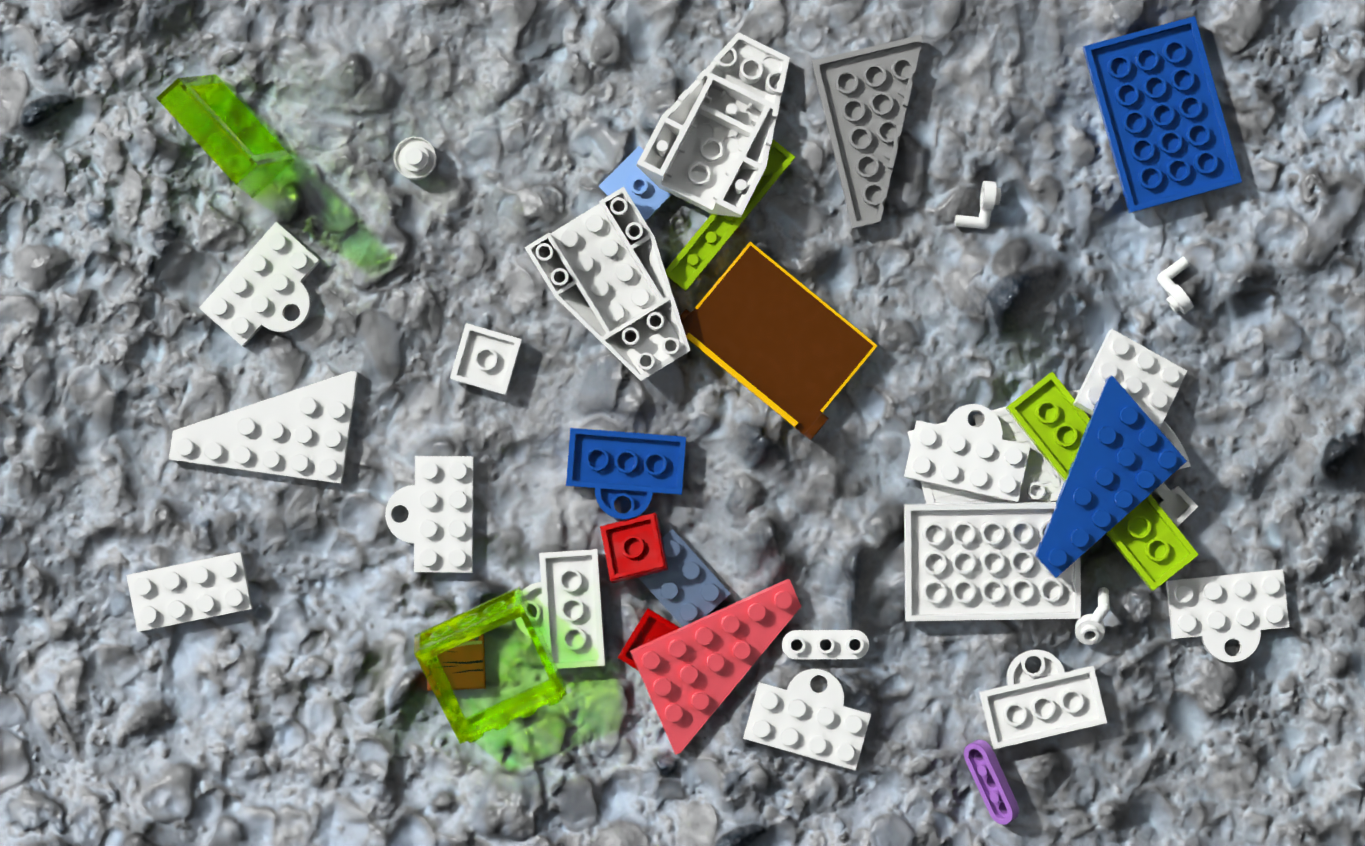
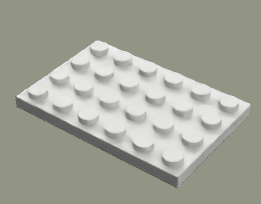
[904,502,1081,621]

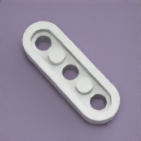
[782,630,869,659]

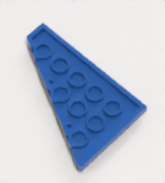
[1035,375,1187,578]

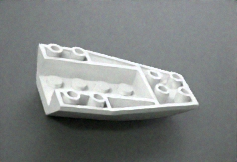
[524,187,691,381]

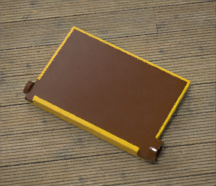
[680,242,878,441]

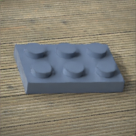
[638,529,731,627]

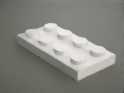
[126,552,253,632]

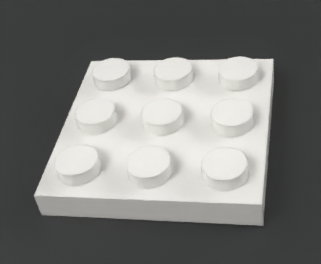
[1073,329,1187,429]

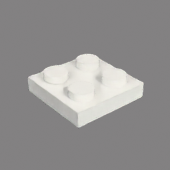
[450,323,522,395]

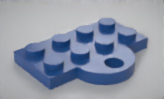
[566,428,686,520]

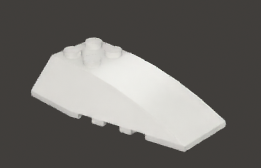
[636,32,790,217]

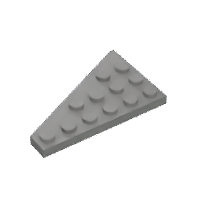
[812,35,923,230]

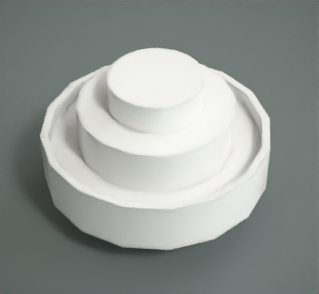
[393,136,437,180]

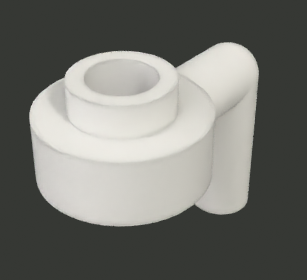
[955,181,1001,229]
[1157,257,1194,314]
[1075,587,1110,645]

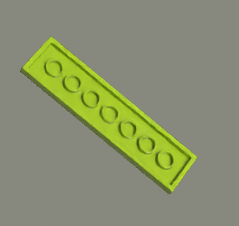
[1006,372,1199,591]

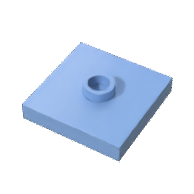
[599,146,672,222]

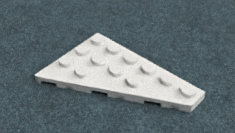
[169,371,358,484]

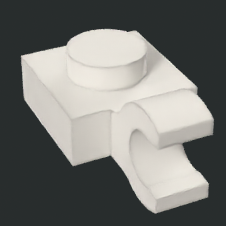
[1153,482,1198,527]

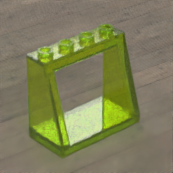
[156,74,294,198]
[414,586,567,744]

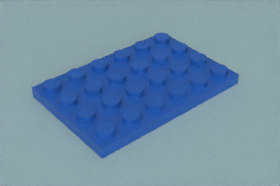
[1082,16,1242,214]

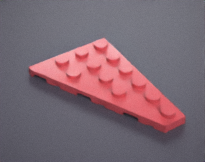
[630,579,801,755]

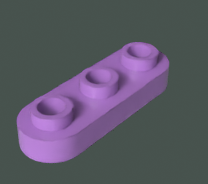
[964,740,1019,825]

